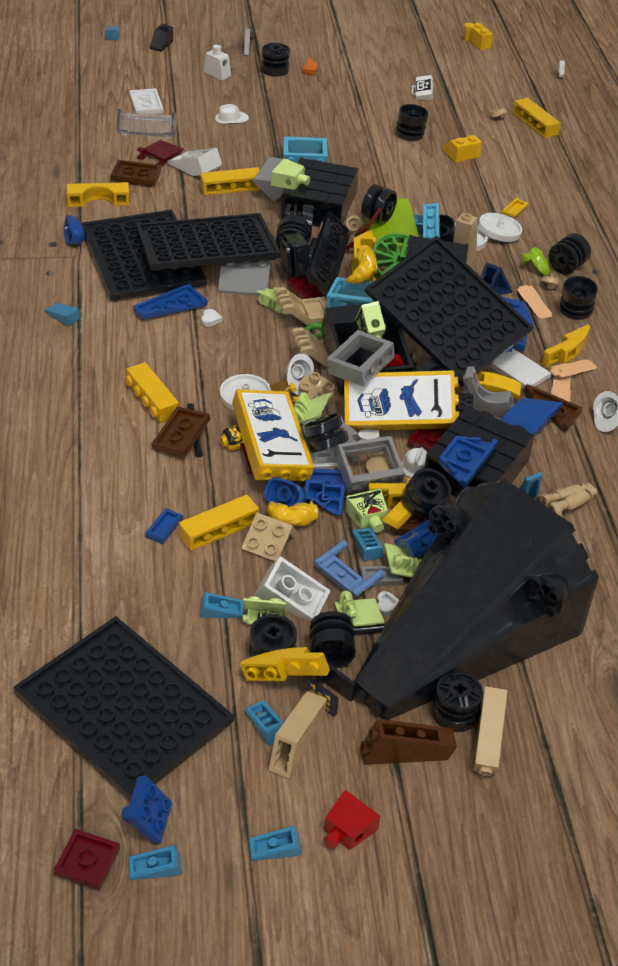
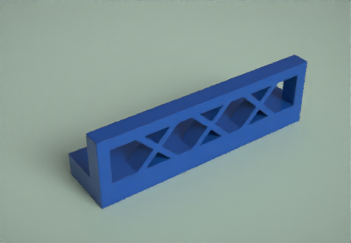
[394,519,437,558]

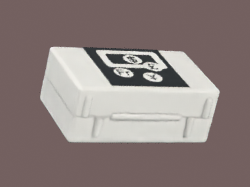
[411,75,434,101]

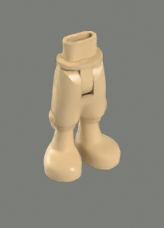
[534,483,597,517]

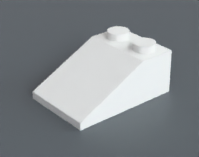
[167,148,222,177]
[254,556,331,621]

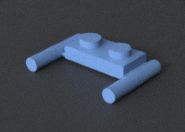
[313,540,385,598]

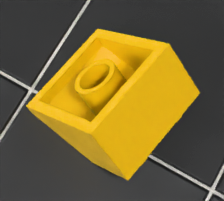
[441,135,482,163]

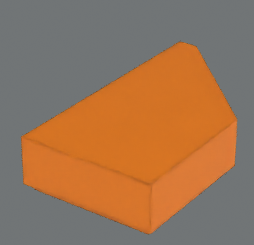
[302,58,318,75]

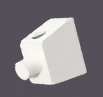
[203,45,231,80]

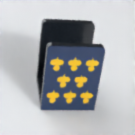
[306,662,356,717]

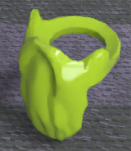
[520,247,550,276]

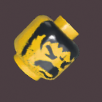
[220,425,244,451]

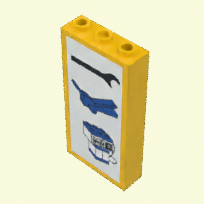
[344,371,459,431]
[232,389,314,481]

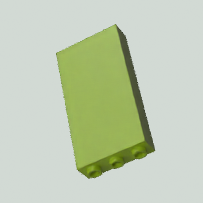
[363,198,419,261]

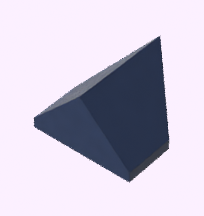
[480,262,513,295]

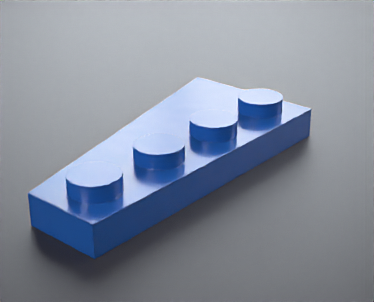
[133,284,208,320]

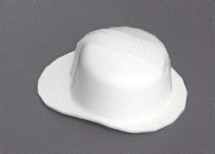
[215,104,249,124]
[286,354,314,395]
[593,391,618,432]
[402,447,428,478]

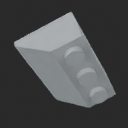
[253,157,289,202]
[218,260,271,296]

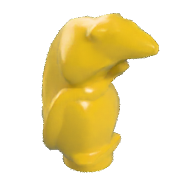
[346,245,377,285]
[267,501,318,527]

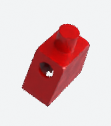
[323,790,381,849]

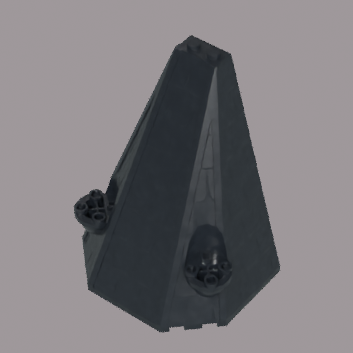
[354,479,599,720]

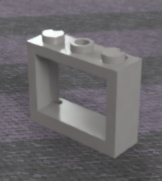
[326,330,395,387]
[334,436,405,493]

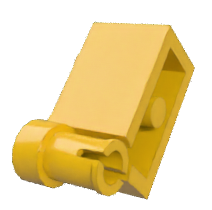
[464,23,493,50]

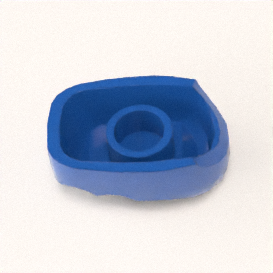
[64,215,85,245]
[264,477,307,507]

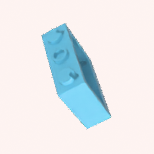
[283,137,328,163]
[327,277,374,308]

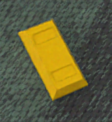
[501,198,529,219]
[382,500,413,530]

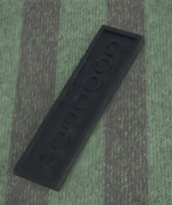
[305,210,351,297]

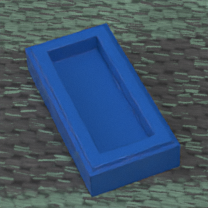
[145,508,183,545]

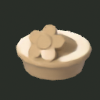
[490,106,507,119]
[345,215,364,234]
[541,274,560,290]

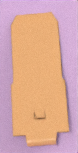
[517,285,552,319]
[550,360,597,378]
[551,375,571,402]

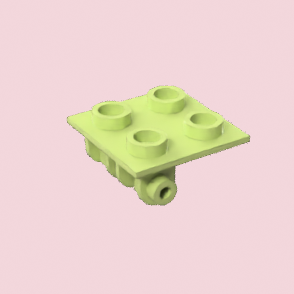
[257,287,283,314]
[293,392,330,425]
[384,543,422,578]
[335,591,384,627]
[243,596,286,625]

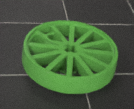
[372,233,409,279]

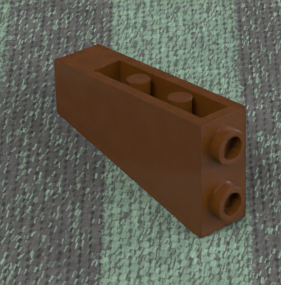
[360,719,457,765]

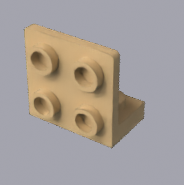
[242,512,297,562]

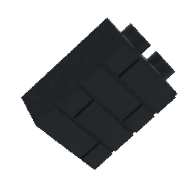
[281,158,359,227]
[321,304,414,395]
[424,407,534,498]

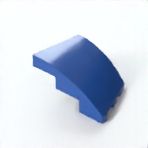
[501,398,563,436]
[305,469,346,517]

